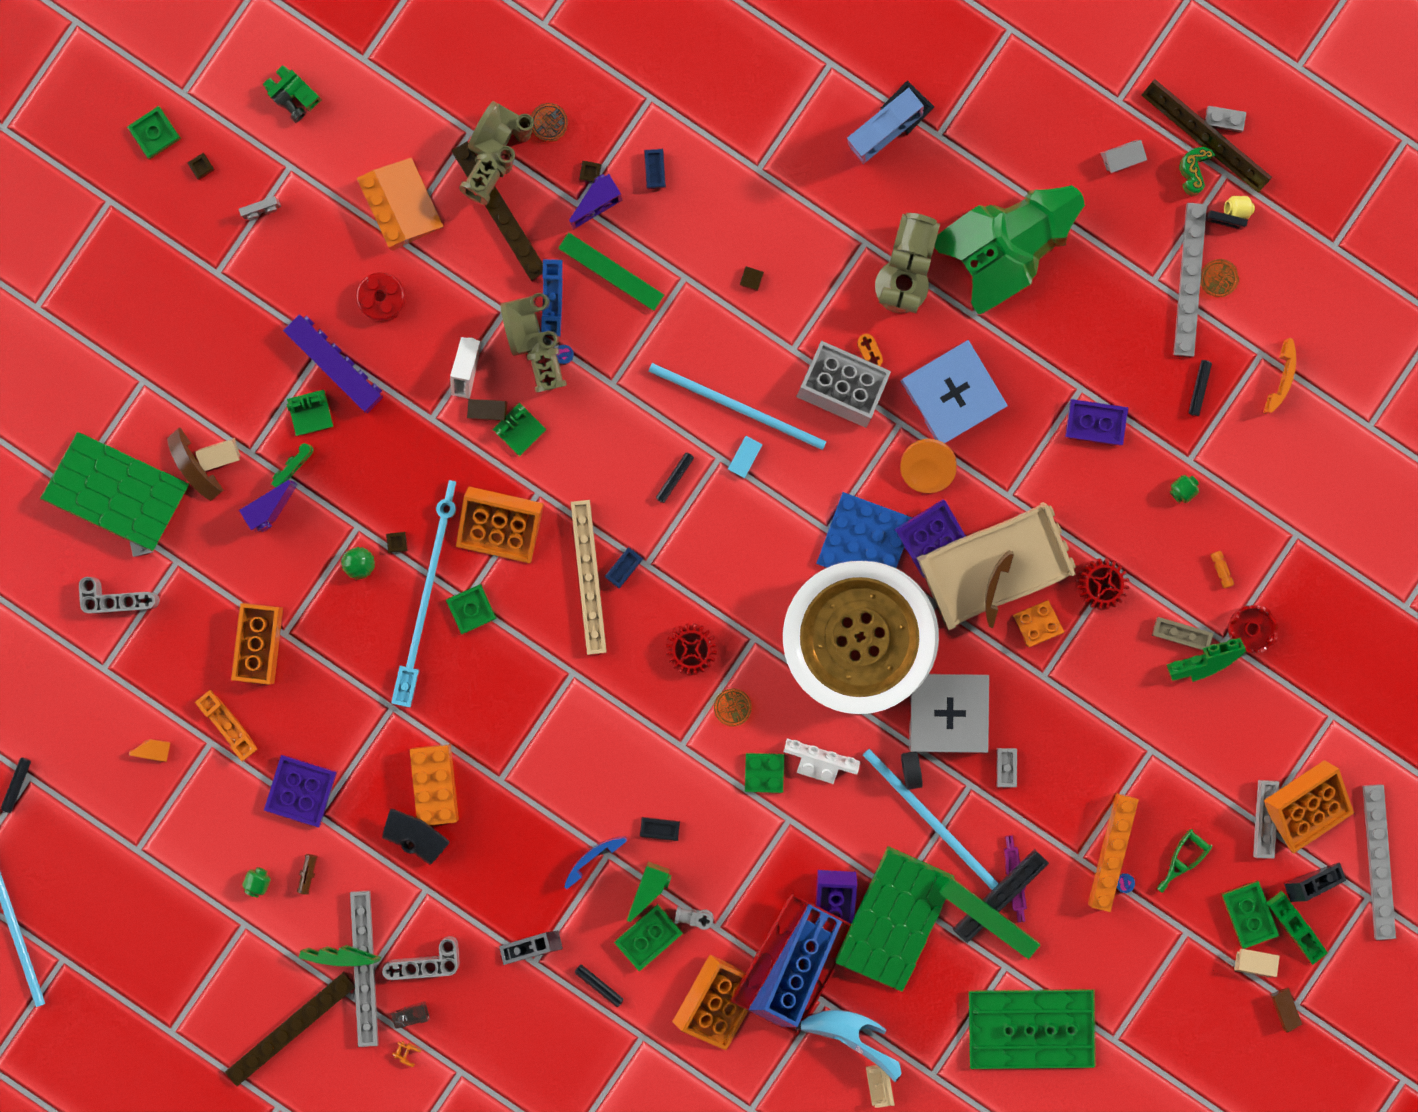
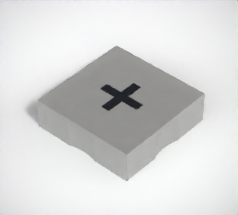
[909,674,989,753]

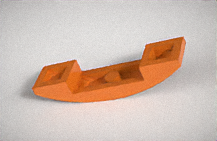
[1263,338,1296,414]
[195,690,258,762]

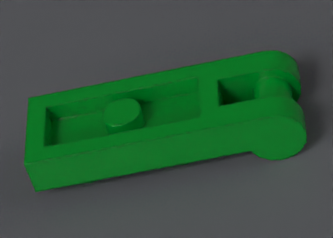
[271,443,314,488]

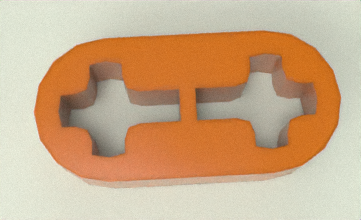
[857,334,883,366]

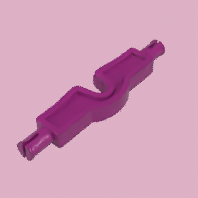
[1004,835,1027,922]

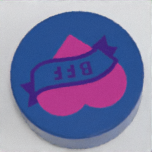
[557,345,574,364]
[1117,873,1135,893]

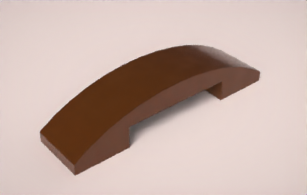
[167,428,224,501]
[985,550,1014,628]

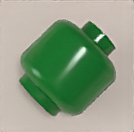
[1170,475,1199,503]
[242,867,271,898]

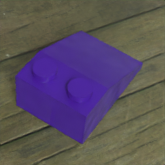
[569,174,623,230]
[239,480,297,532]
[816,870,857,924]

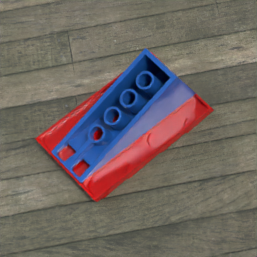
[730,894,851,1035]

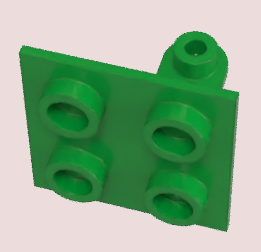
[287,390,334,436]
[492,402,547,456]

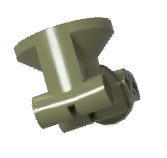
[459,101,534,205]
[875,213,940,313]
[500,293,567,393]

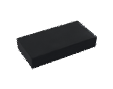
[1206,210,1248,230]
[640,817,680,841]

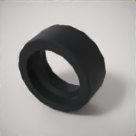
[901,752,923,790]

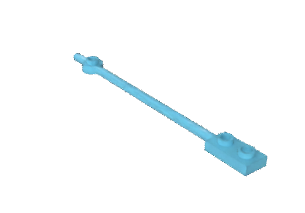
[391,480,456,707]

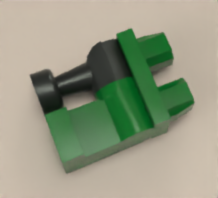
[263,65,322,123]

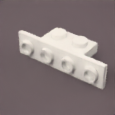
[784,739,860,784]

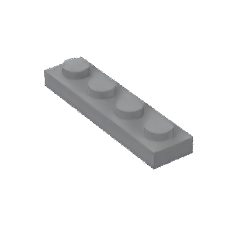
[1253,780,1279,858]

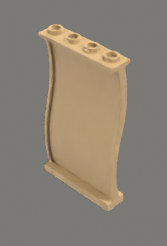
[917,502,1076,630]

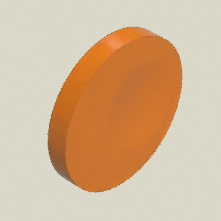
[901,439,957,493]

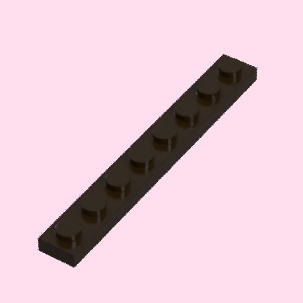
[1141,79,1272,193]
[451,141,543,281]
[225,972,355,1086]

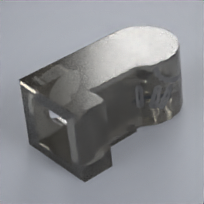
[391,1001,430,1029]

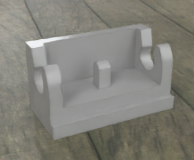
[1101,140,1147,173]

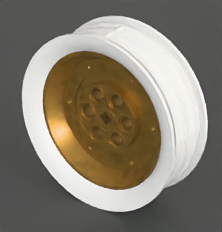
[783,561,939,714]

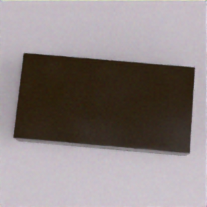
[467,399,507,421]

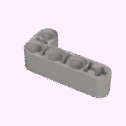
[79,577,160,613]
[382,936,460,980]

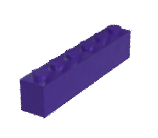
[283,314,383,413]

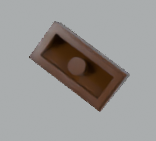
[1270,988,1302,1033]

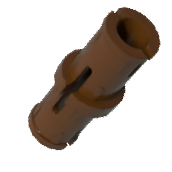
[297,854,318,894]

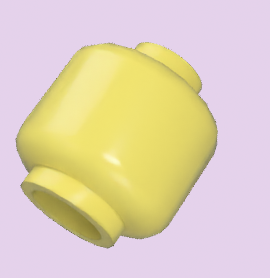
[1224,196,1255,219]

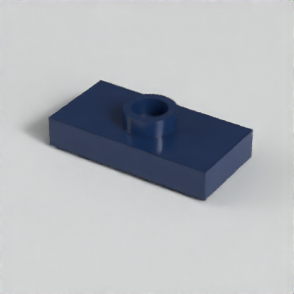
[644,149,666,189]
[605,547,643,589]

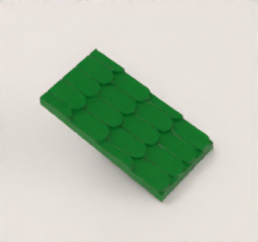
[40,432,189,551]
[835,846,955,992]
[969,989,1096,1069]

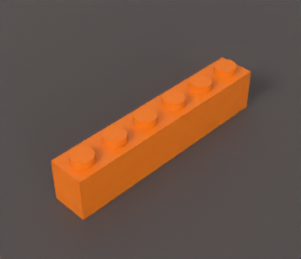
[1088,793,1139,912]

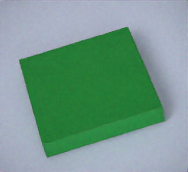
[127,106,181,160]
[446,584,497,635]

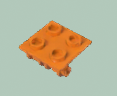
[1013,600,1064,648]

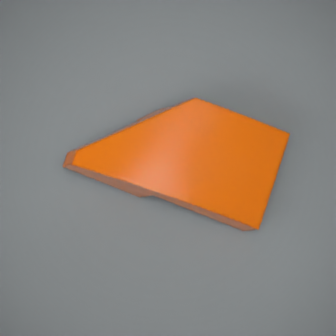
[129,739,170,762]

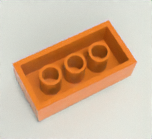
[231,603,283,684]
[410,744,459,825]

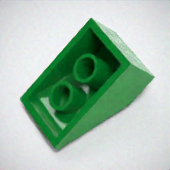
[627,861,672,922]

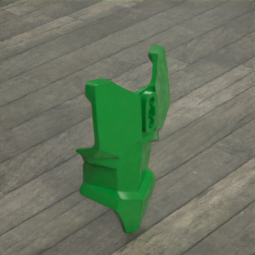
[934,185,1085,314]

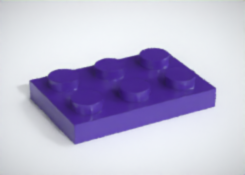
[1065,399,1128,446]

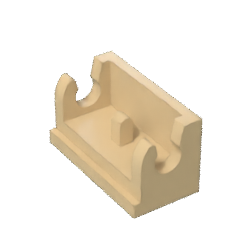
[195,438,240,471]
[1234,949,1279,978]
[866,1065,894,1108]

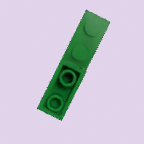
[1166,638,1246,682]

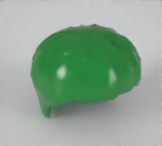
[341,547,375,580]

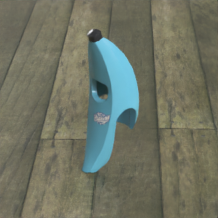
[795,1010,902,1082]

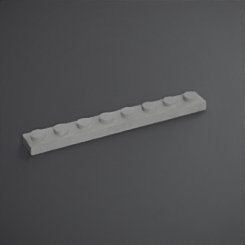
[1174,203,1207,357]
[1363,784,1396,940]
[350,890,378,1047]

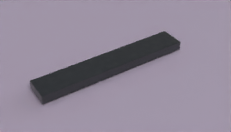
[953,849,1049,943]

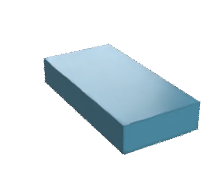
[728,436,763,479]

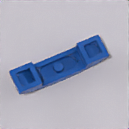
[541,259,563,336]
[564,836,628,889]

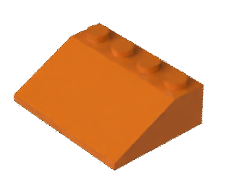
[357,158,443,251]
[456,487,544,563]
[1264,760,1354,854]
[672,955,748,1050]

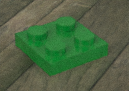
[745,753,784,793]

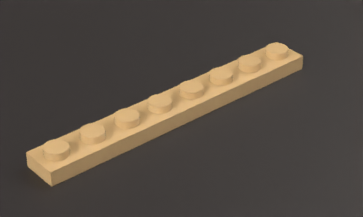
[571,500,607,655]

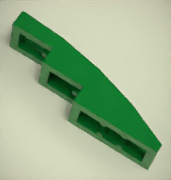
[1266,891,1328,965]
[299,945,381,966]

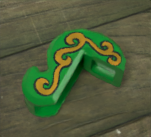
[1179,147,1215,196]

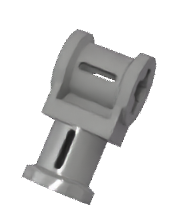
[675,906,714,930]

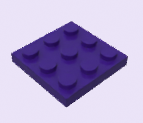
[894,499,966,578]
[264,755,337,828]

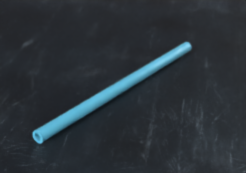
[648,363,826,450]
[863,749,999,890]
[0,872,45,1007]

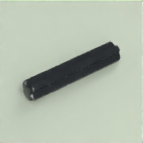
[1188,360,1212,416]
[656,452,694,503]
[1,757,31,813]
[575,964,623,1007]

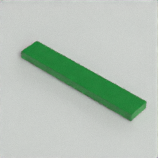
[558,232,665,311]
[939,877,1040,960]

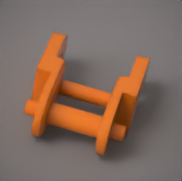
[392,1041,422,1067]

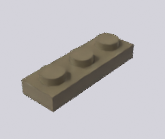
[1152,617,1214,650]

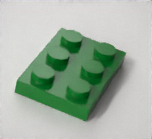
[1221,881,1279,949]
[614,904,683,971]

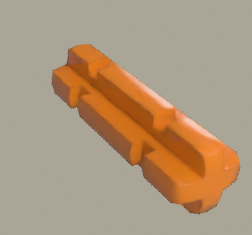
[1211,551,1234,588]

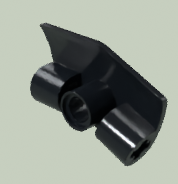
[382,809,450,865]

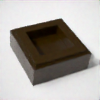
[188,153,215,180]
[579,161,602,183]
[740,266,764,291]
[386,532,408,553]

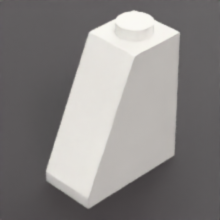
[450,337,480,399]

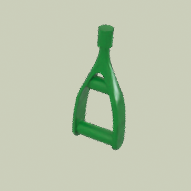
[1156,829,1212,893]

